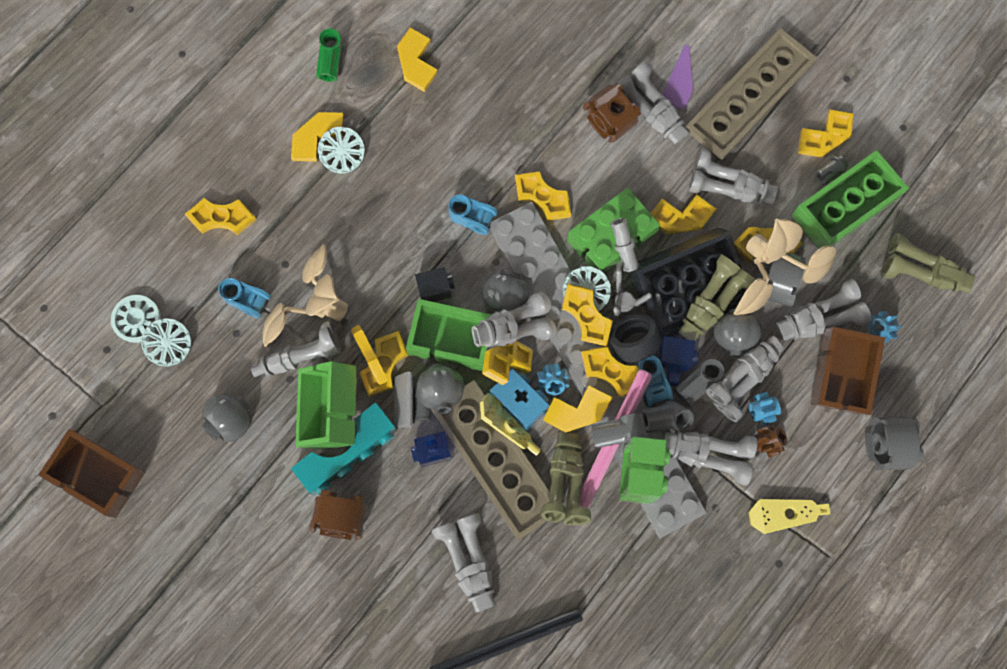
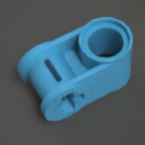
[448,194,498,235]
[218,278,271,319]
[636,355,673,408]

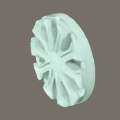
[318,127,365,174]
[562,266,611,311]
[111,295,161,343]
[141,318,192,367]

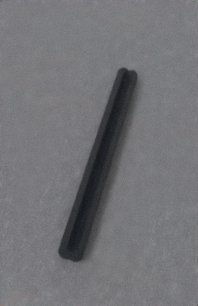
[429,608,583,669]

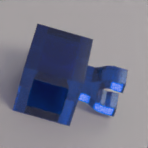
[658,336,698,386]
[411,431,452,468]

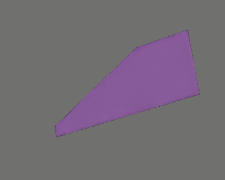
[662,45,693,110]

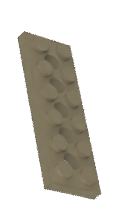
[686,28,818,161]
[431,380,550,541]

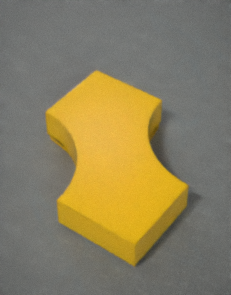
[515,171,571,221]
[185,198,257,235]
[561,284,612,346]
[351,325,389,385]
[359,331,408,398]
[581,346,639,398]

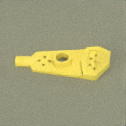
[480,393,541,456]
[749,499,831,534]

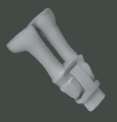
[617,61,690,145]
[688,148,778,205]
[775,279,872,341]
[472,292,557,347]
[251,321,341,377]
[706,336,784,422]
[663,431,757,486]
[431,513,496,613]

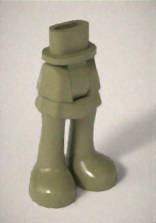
[881,233,975,293]
[678,254,756,343]
[541,432,591,525]

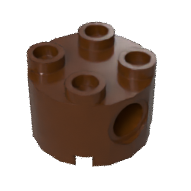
[583,83,641,143]
[308,491,368,540]

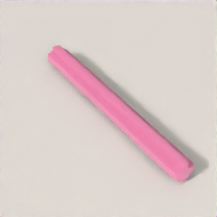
[580,369,652,509]

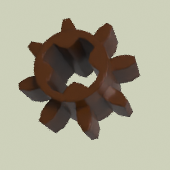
[754,423,787,458]

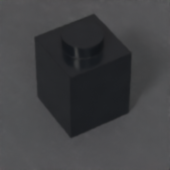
[415,267,455,302]

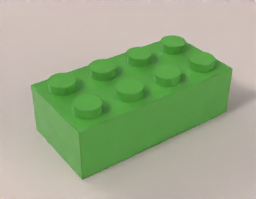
[791,150,909,249]

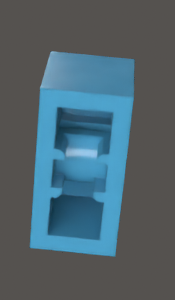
[490,369,550,431]

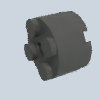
[762,252,806,307]
[865,416,924,470]

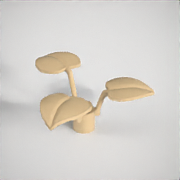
[733,219,837,315]
[263,244,348,348]

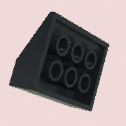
[630,227,747,340]

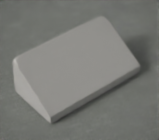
[394,372,414,428]

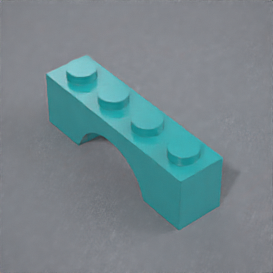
[290,402,397,496]

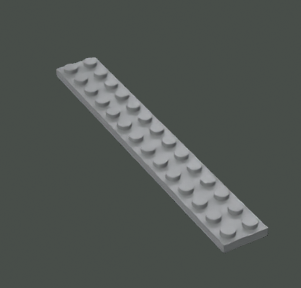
[488,202,706,539]

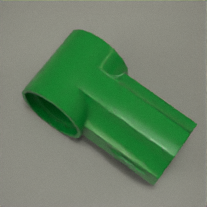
[316,28,343,82]

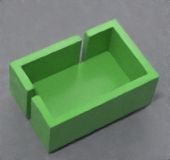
[567,188,660,276]
[406,299,492,371]
[295,361,357,450]
[619,437,670,504]

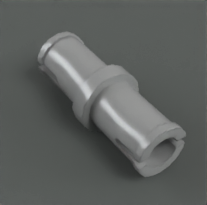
[610,218,640,272]

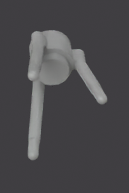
[613,270,652,316]

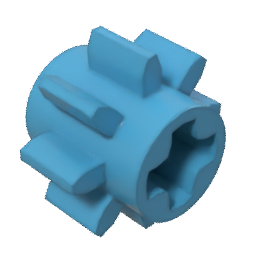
[866,311,902,343]
[537,363,570,396]
[749,392,781,426]

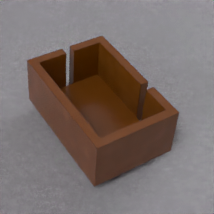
[811,327,885,415]
[38,429,146,518]

